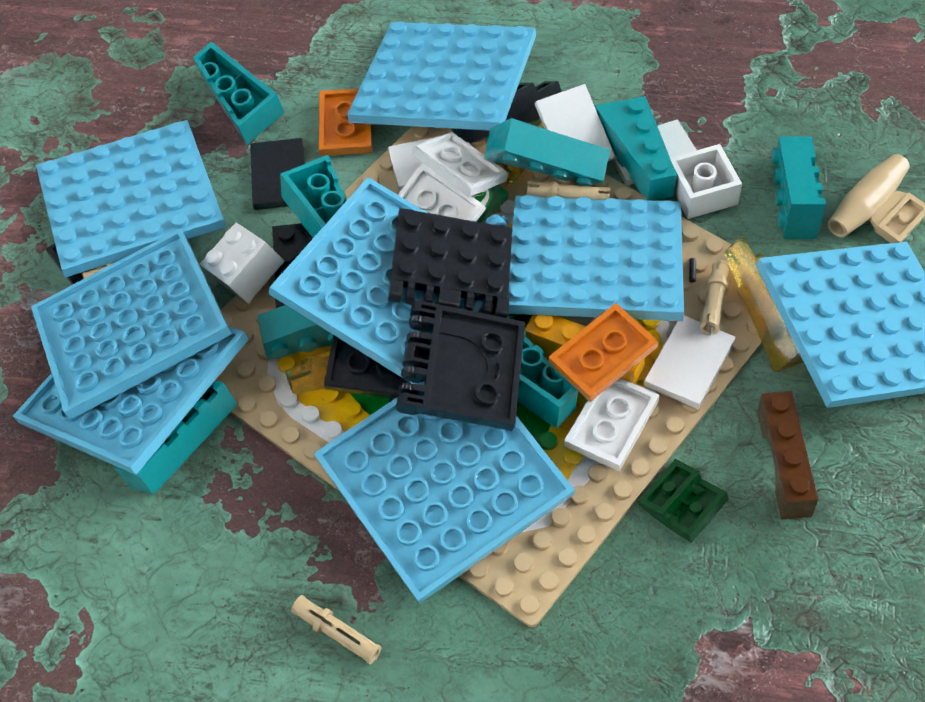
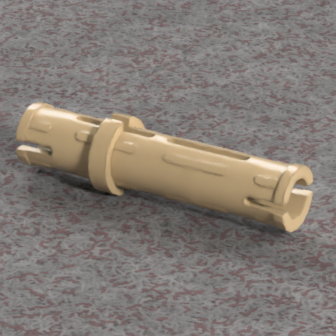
[527,180,610,200]
[700,260,731,335]
[291,595,382,665]

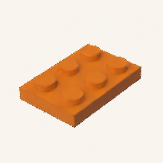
[319,88,372,156]
[549,303,658,402]

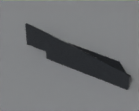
[451,81,562,144]

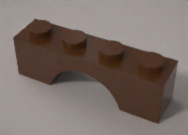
[757,391,818,519]

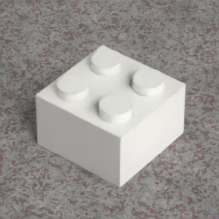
[670,144,742,219]
[200,222,284,304]

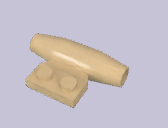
[828,154,925,243]

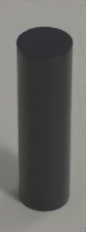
[689,258,696,283]

